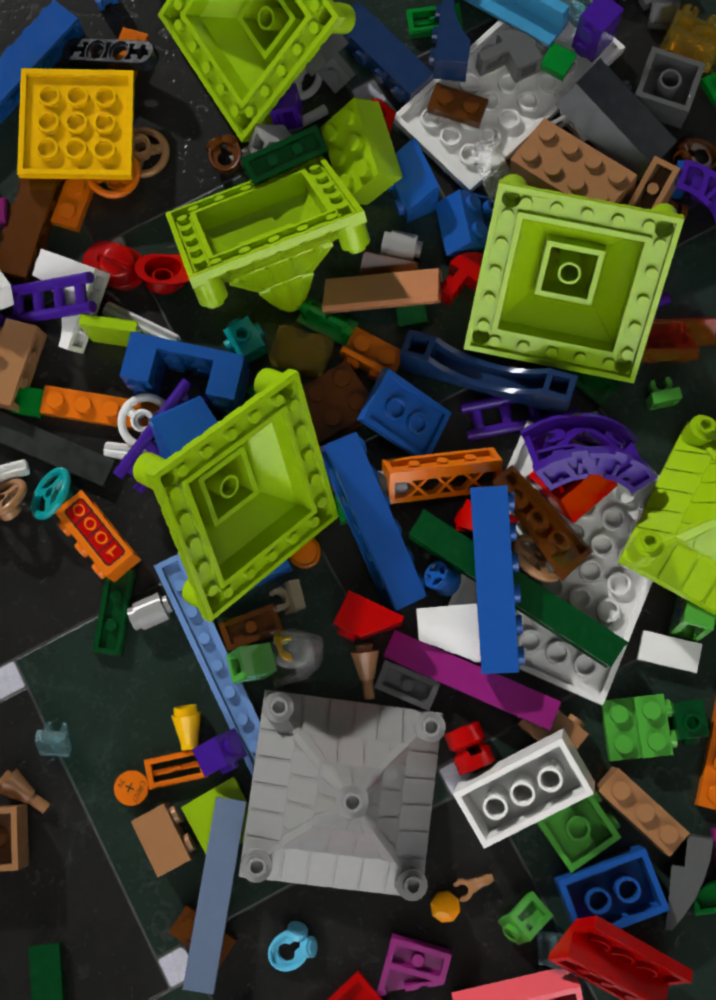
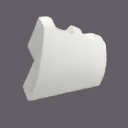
[416,603,481,663]

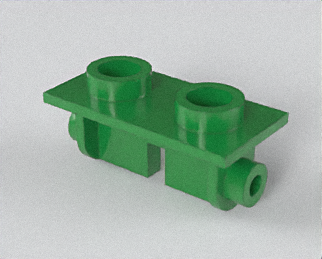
[296,298,359,346]

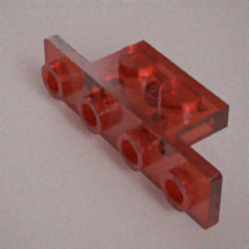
[641,317,716,364]

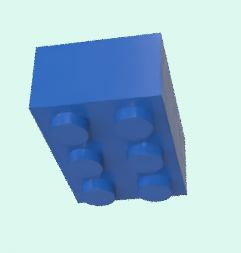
[553,844,670,929]

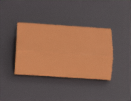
[322,268,442,314]

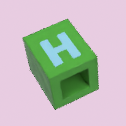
[226,642,277,684]

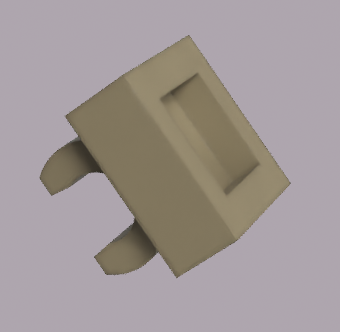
[269,579,306,615]

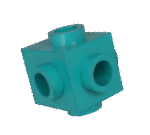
[223,316,268,364]

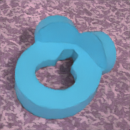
[268,921,318,972]

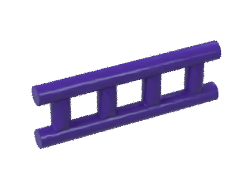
[6,271,97,323]
[113,379,210,494]
[459,396,580,442]

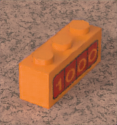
[55,490,141,583]

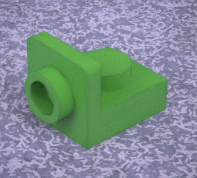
[498,891,554,945]

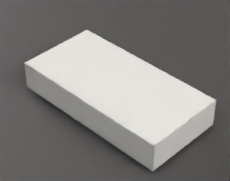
[636,630,702,674]

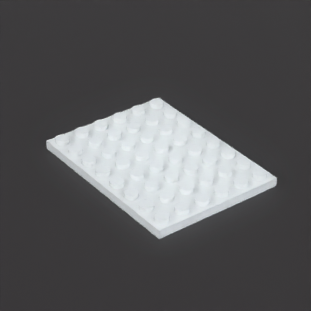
[448,420,659,706]

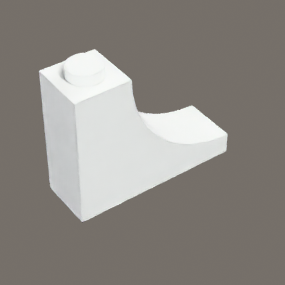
[32,249,111,354]

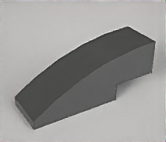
[665,833,715,931]

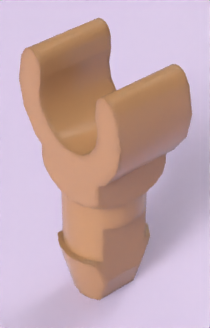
[453,874,495,902]

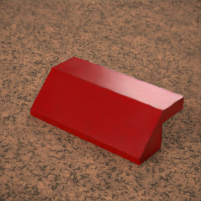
[548,915,693,1000]

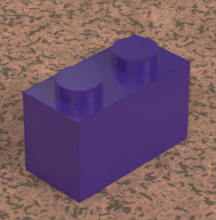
[571,0,624,63]

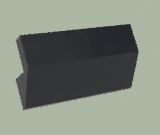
[555,58,677,182]

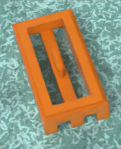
[144,750,210,790]

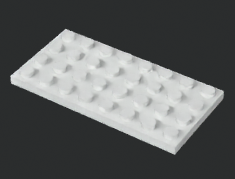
[393,0,625,192]

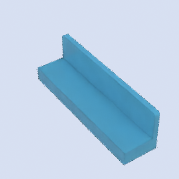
[464,0,569,47]

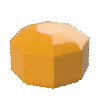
[430,890,460,923]

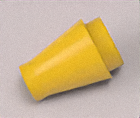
[171,704,201,750]

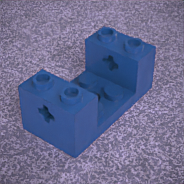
[120,332,251,416]

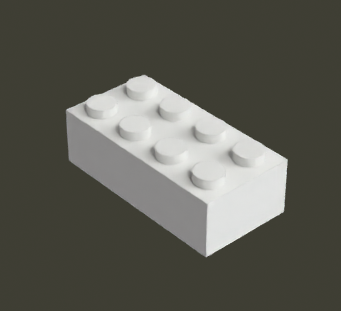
[453,728,595,849]

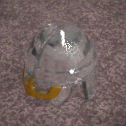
[270,628,324,689]

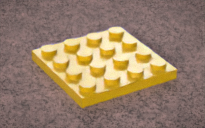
[17,68,135,180]

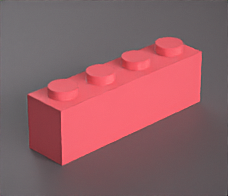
[451,967,584,1000]

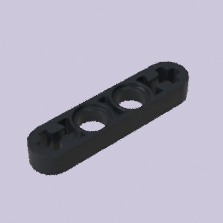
[62,38,159,71]

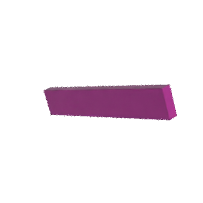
[383,630,561,731]

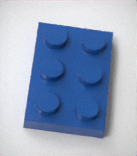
[357,368,452,456]

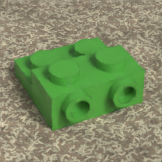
[600,694,678,762]
[537,790,622,873]

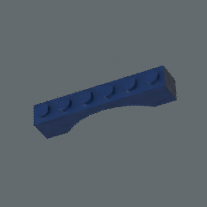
[428,0,471,82]
[400,329,578,415]

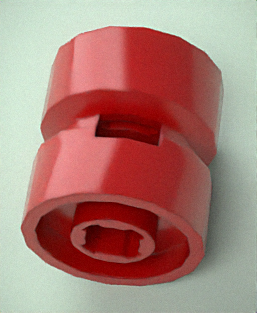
[444,721,496,775]

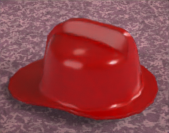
[82,240,143,291]
[135,253,190,295]

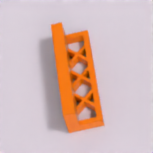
[382,447,503,504]

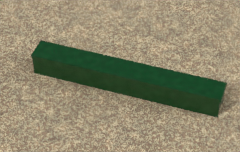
[408,509,629,668]

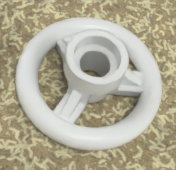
[117,393,165,451]

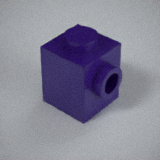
[192,728,248,777]

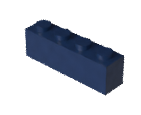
[343,1,433,104]

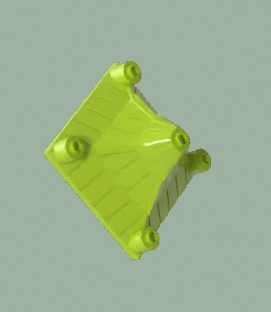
[157,0,356,142]
[165,156,370,312]
[463,174,685,384]
[133,368,339,623]
[617,415,716,615]

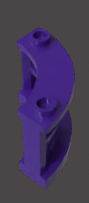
[677,159,716,223]
[520,413,658,494]

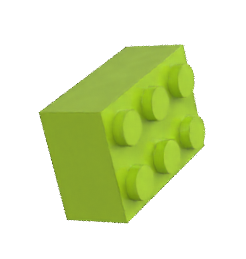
[320,97,403,205]

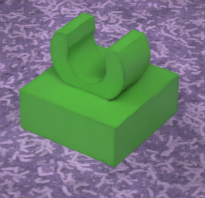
[645,377,683,411]

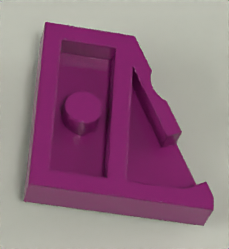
[377,933,452,996]

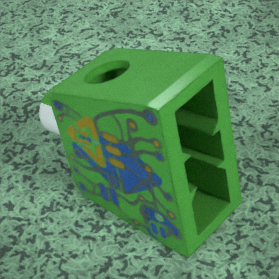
[667,595,716,643]

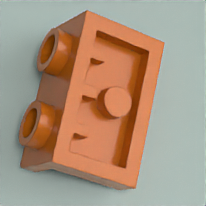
[340,327,401,382]

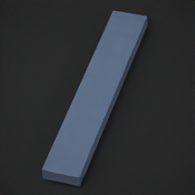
[182,797,247,995]

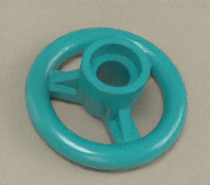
[31,467,73,520]

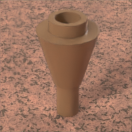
[350,643,379,700]
[0,768,50,814]

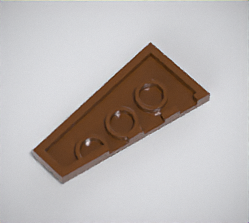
[492,465,593,581]

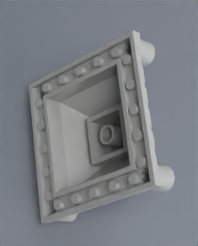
[239,690,446,901]

